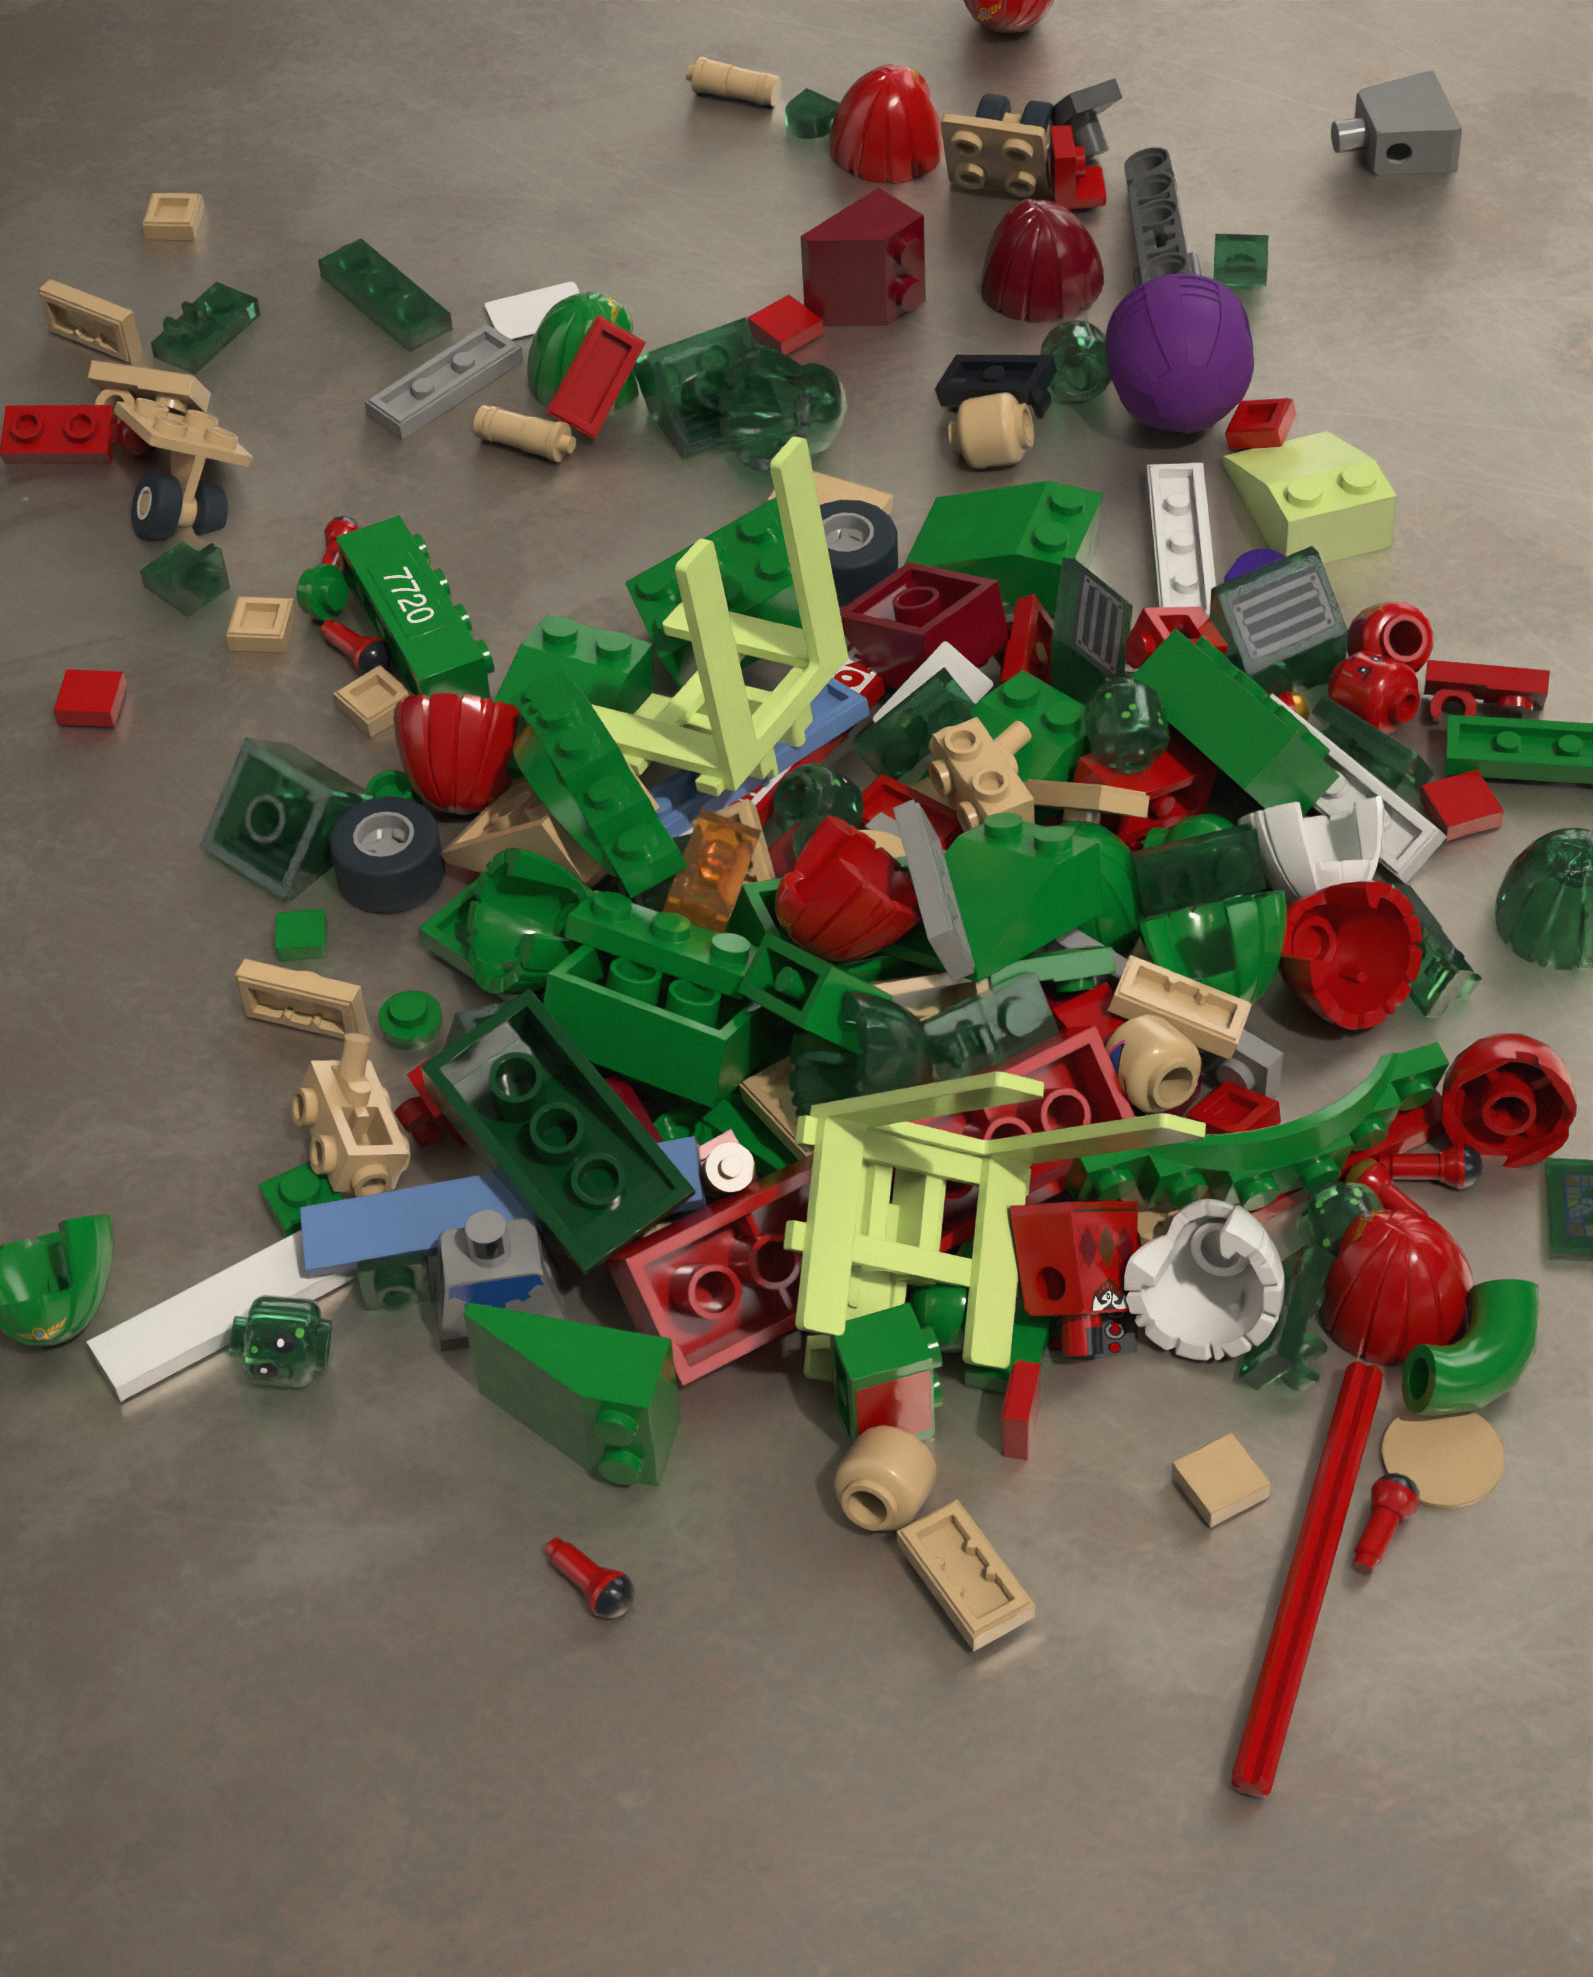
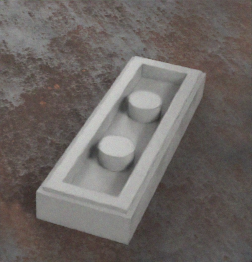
[365,324,523,440]
[893,799,975,982]

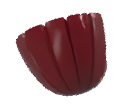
[981,199,1104,323]

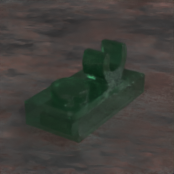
[150,282,261,375]
[850,667,976,781]
[1312,695,1434,794]
[1129,823,1266,918]
[1392,884,1482,1018]
[912,971,1060,1083]
[1238,1244,1329,1392]

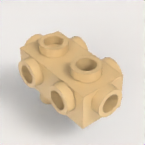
[928,717,1035,833]
[291,1033,410,1197]

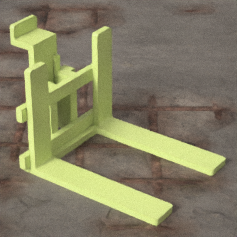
[592,436,849,796]
[783,1071,1206,1383]

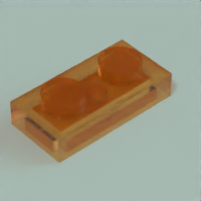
[662,809,761,933]

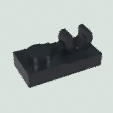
[934,355,1058,419]

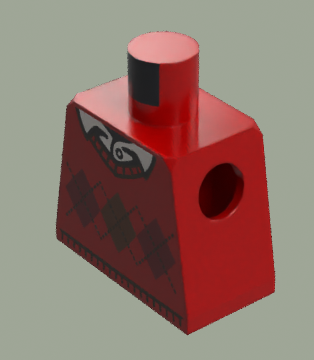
[1011,1201,1138,1356]

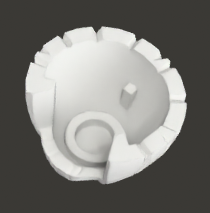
[1238,796,1384,903]
[1124,1199,1285,1360]

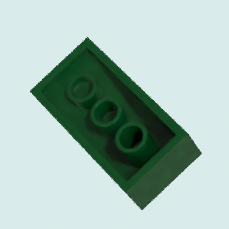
[421,988,695,1276]

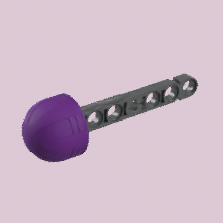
[1106,147,1254,433]

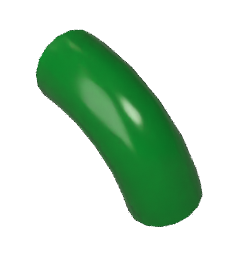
[1401,1279,1540,1416]

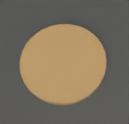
[1381,1410,1505,1509]

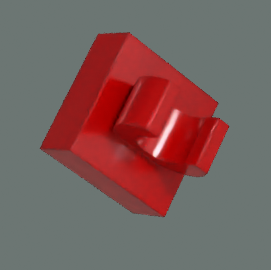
[394,1059,467,1148]

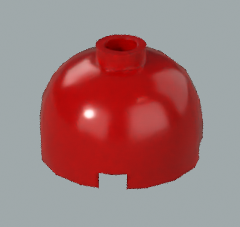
[1441,1033,1577,1168]

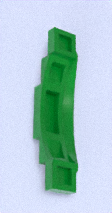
[511,669,688,898]
[1065,1042,1449,1211]

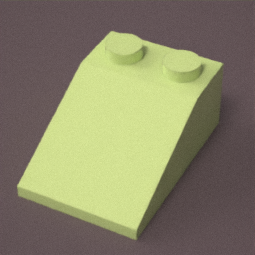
[1223,431,1397,571]

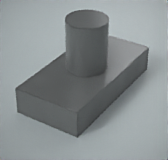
[1053,78,1122,160]

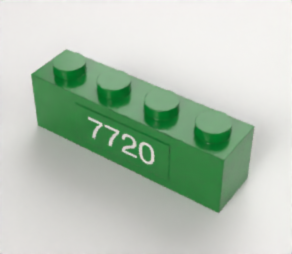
[336,515,495,699]

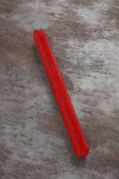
[1231,1361,1383,1798]

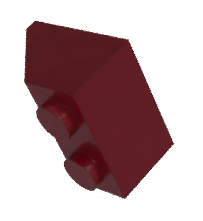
[800,187,926,326]
[840,562,1009,689]

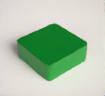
[275,909,328,961]

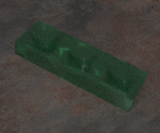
[318,238,453,353]

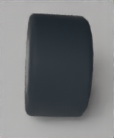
[820,500,899,607]
[329,796,445,914]

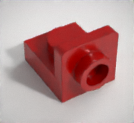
[1050,125,1106,210]

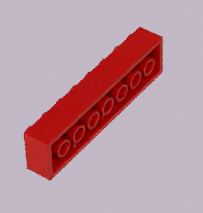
[606,1025,1135,1386]

